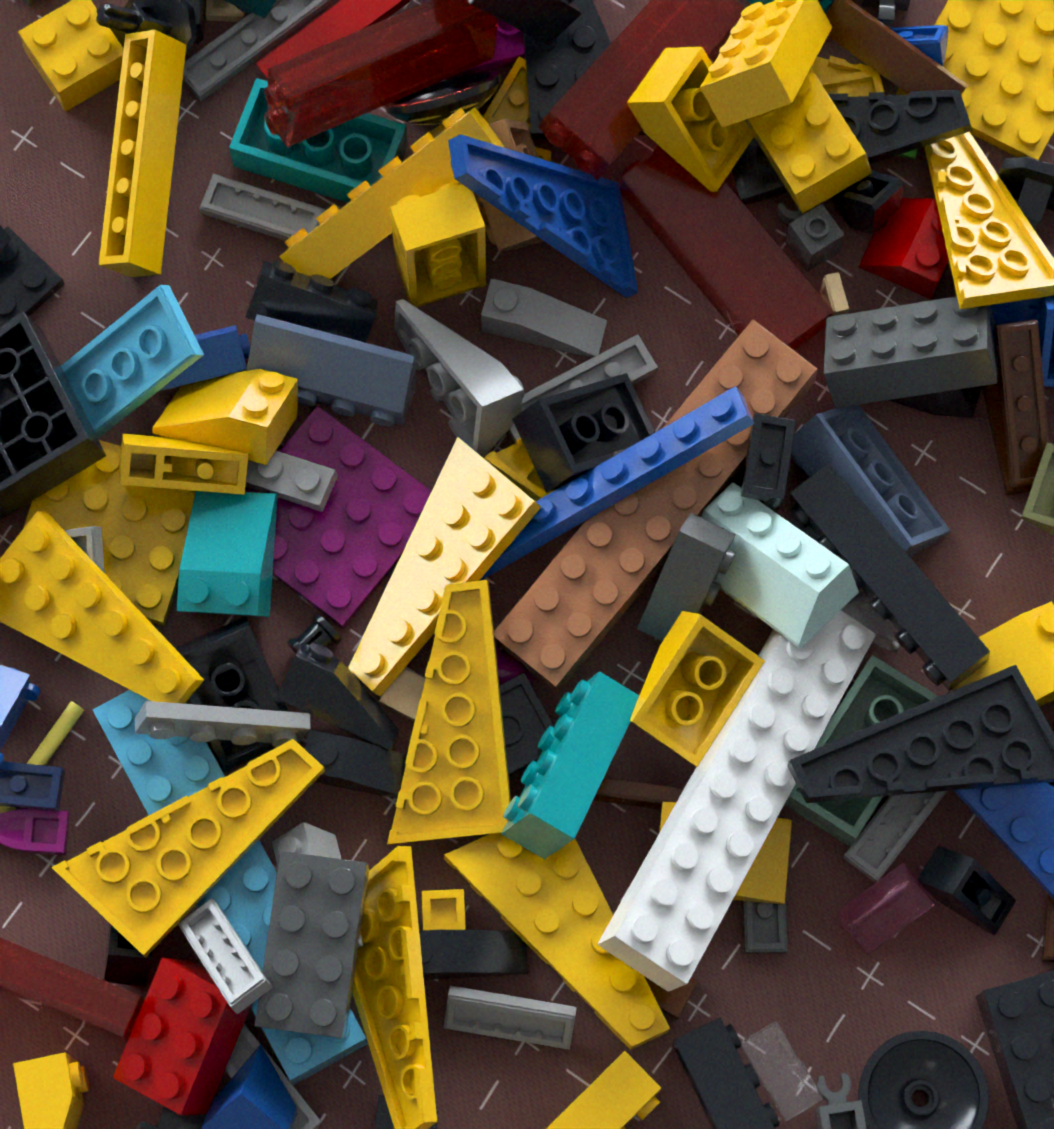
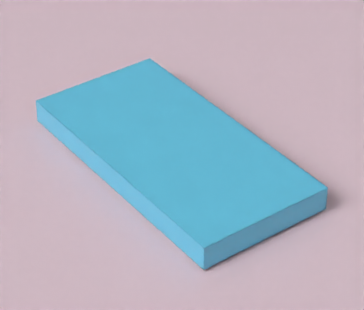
[61,285,204,439]

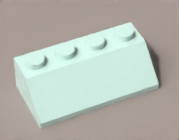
[701,482,859,649]

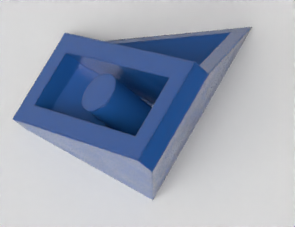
[202,1044,297,1129]

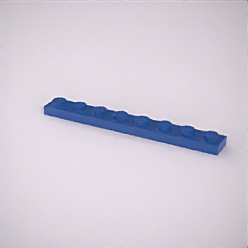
[479,386,755,581]

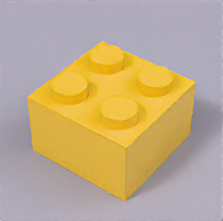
[18,0,124,112]

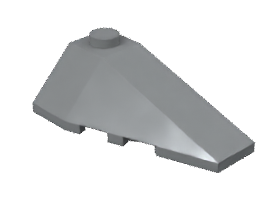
[394,299,524,457]

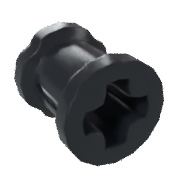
[287,613,342,654]

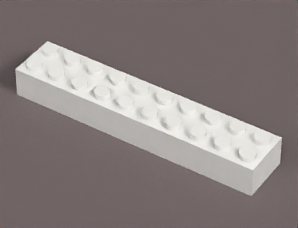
[597,610,876,992]

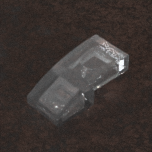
[740,1021,823,1121]

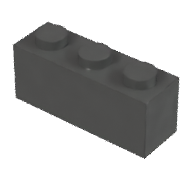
[637,513,736,641]

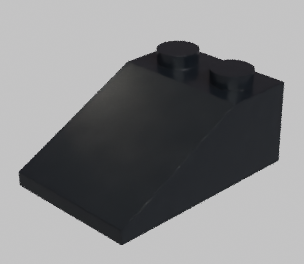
[512,373,655,493]
[175,616,289,771]

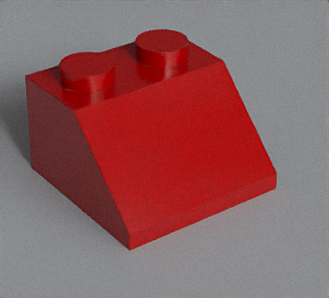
[859,198,949,299]

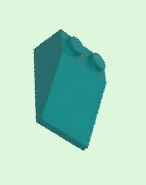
[177,491,278,617]

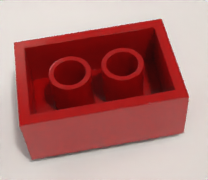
[113,958,252,1115]

